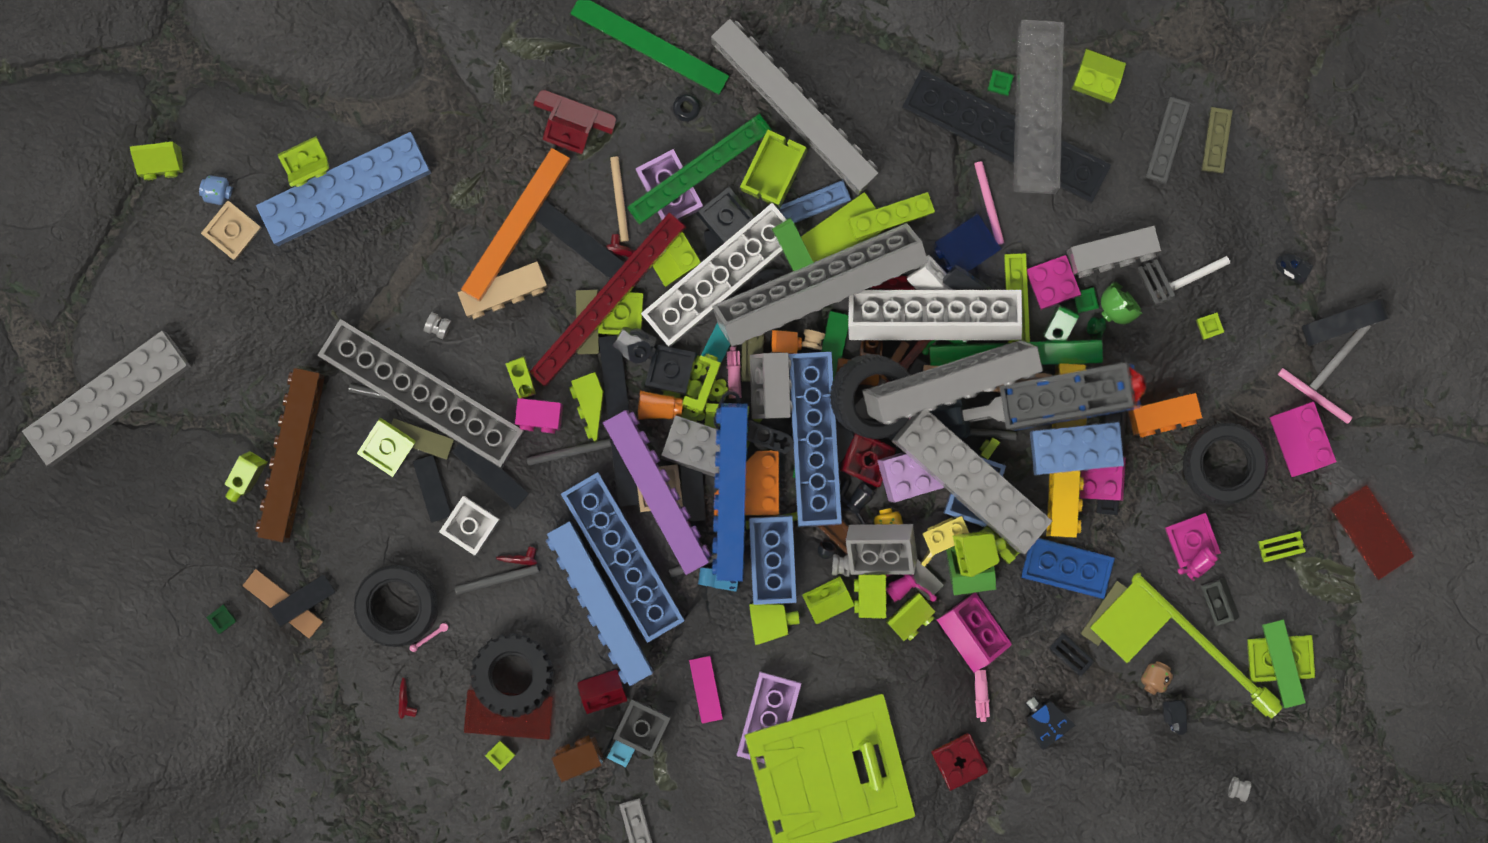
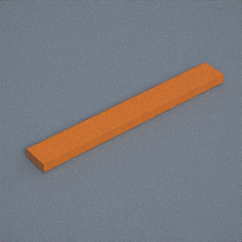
[461,148,570,301]

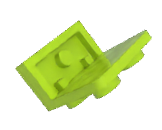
[278,136,329,187]

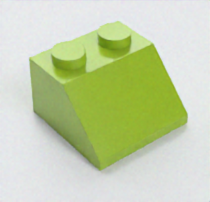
[1071,49,1126,103]
[130,142,184,180]
[653,232,701,287]
[854,574,886,618]
[886,593,935,641]

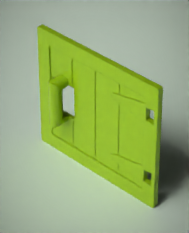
[744,694,915,843]

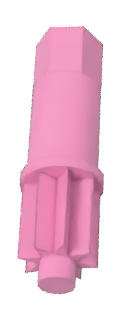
[726,347,742,398]
[975,670,990,722]

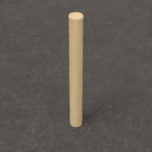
[610,157,629,242]

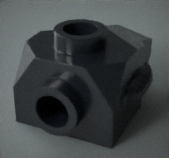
[612,327,656,364]

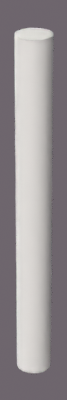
[1154,256,1230,298]

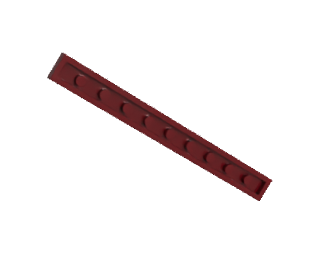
[530,212,686,387]

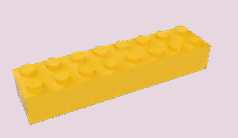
[1046,364,1087,537]

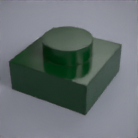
[206,604,237,634]

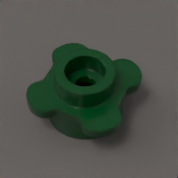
[1087,317,1106,339]

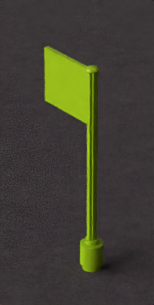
[1090,573,1283,718]

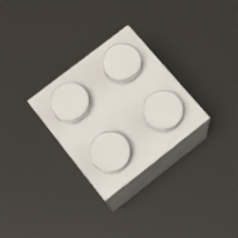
[439,496,500,556]

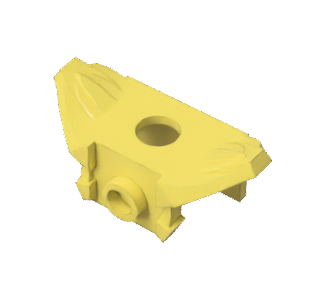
[920,516,969,567]

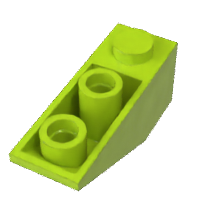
[569,372,604,442]

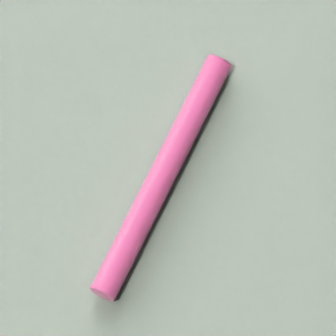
[974,161,1004,245]
[1278,368,1352,424]

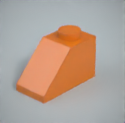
[771,330,802,354]

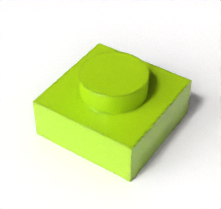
[1196,313,1224,340]
[979,438,1000,460]
[485,740,515,771]

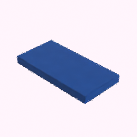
[1021,538,1115,599]

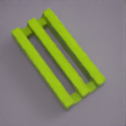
[1258,531,1306,562]

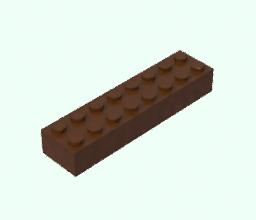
[255,368,325,542]

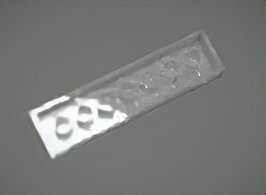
[1013,20,1064,194]

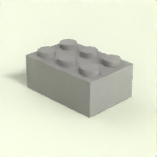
[750,353,793,419]
[661,415,720,477]
[846,524,917,575]

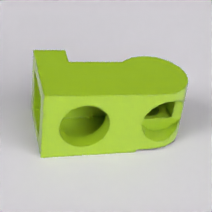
[506,356,536,399]

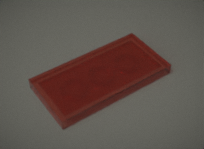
[1330,485,1414,580]
[464,689,553,740]

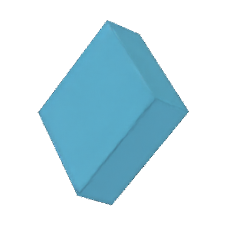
[607,740,635,767]

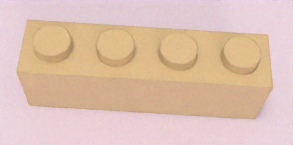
[457,262,548,320]

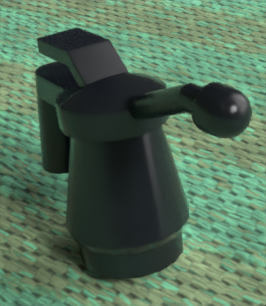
[840,478,875,525]

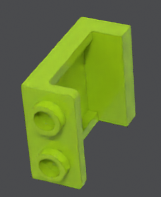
[682,354,721,414]

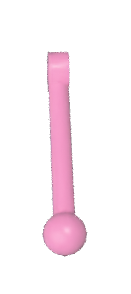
[409,623,448,652]

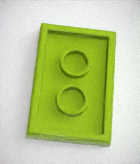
[1247,635,1315,682]

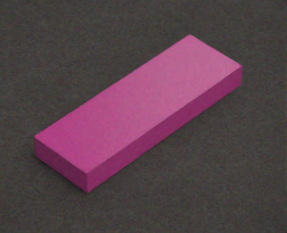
[689,656,723,723]

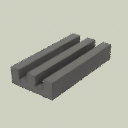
[1138,259,1175,306]

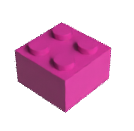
[515,398,563,434]

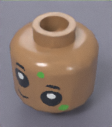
[1141,661,1173,695]

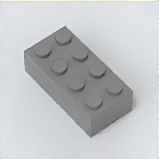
[1066,226,1161,278]

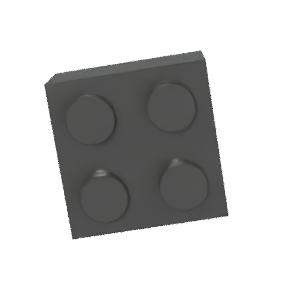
[613,698,671,757]

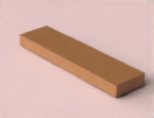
[242,569,323,639]

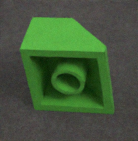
[946,546,996,595]

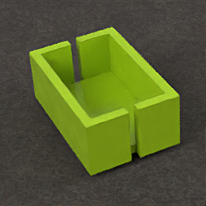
[740,130,808,209]

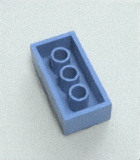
[1030,422,1124,475]
[749,515,797,605]

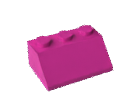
[1269,402,1336,477]
[937,592,1012,672]

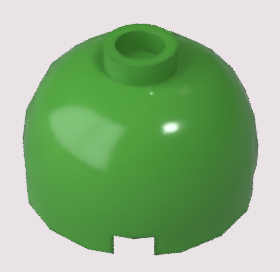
[1101,282,1142,324]

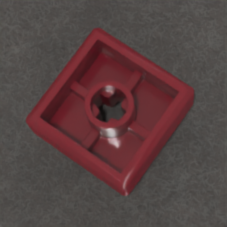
[840,434,896,487]
[931,733,988,790]

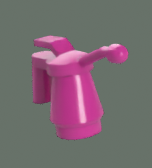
[1178,547,1218,581]
[884,574,936,602]

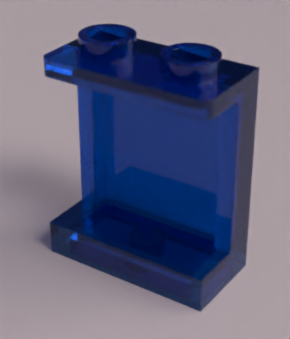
[933,214,1001,273]

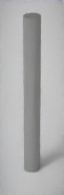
[1310,325,1371,391]

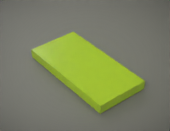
[801,192,884,263]

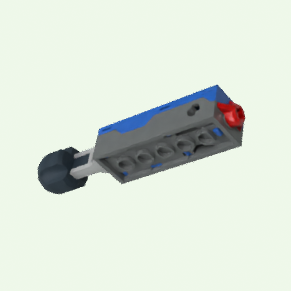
[929,363,1146,439]

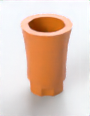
[638,390,683,420]

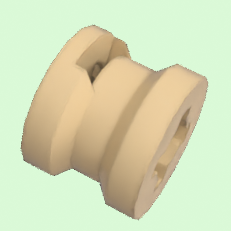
[802,329,825,351]

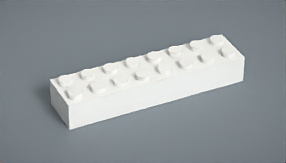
[641,203,786,347]
[848,290,1022,340]

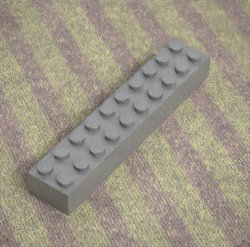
[711,19,878,196]
[712,223,928,346]
[318,319,524,468]

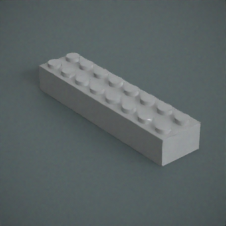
[22,331,191,466]
[863,340,1042,424]
[891,410,1052,554]

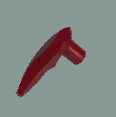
[606,234,635,258]
[496,547,537,565]
[398,678,417,719]

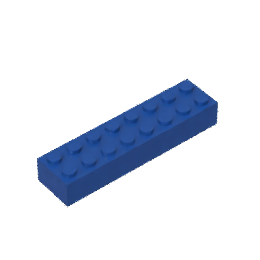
[712,403,747,581]

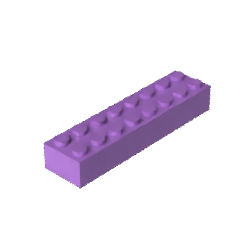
[603,410,711,575]

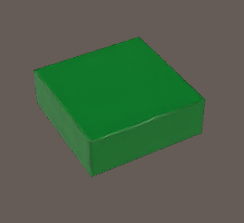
[987,69,1014,96]
[1074,288,1099,314]

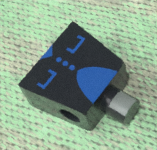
[1025,695,1076,750]

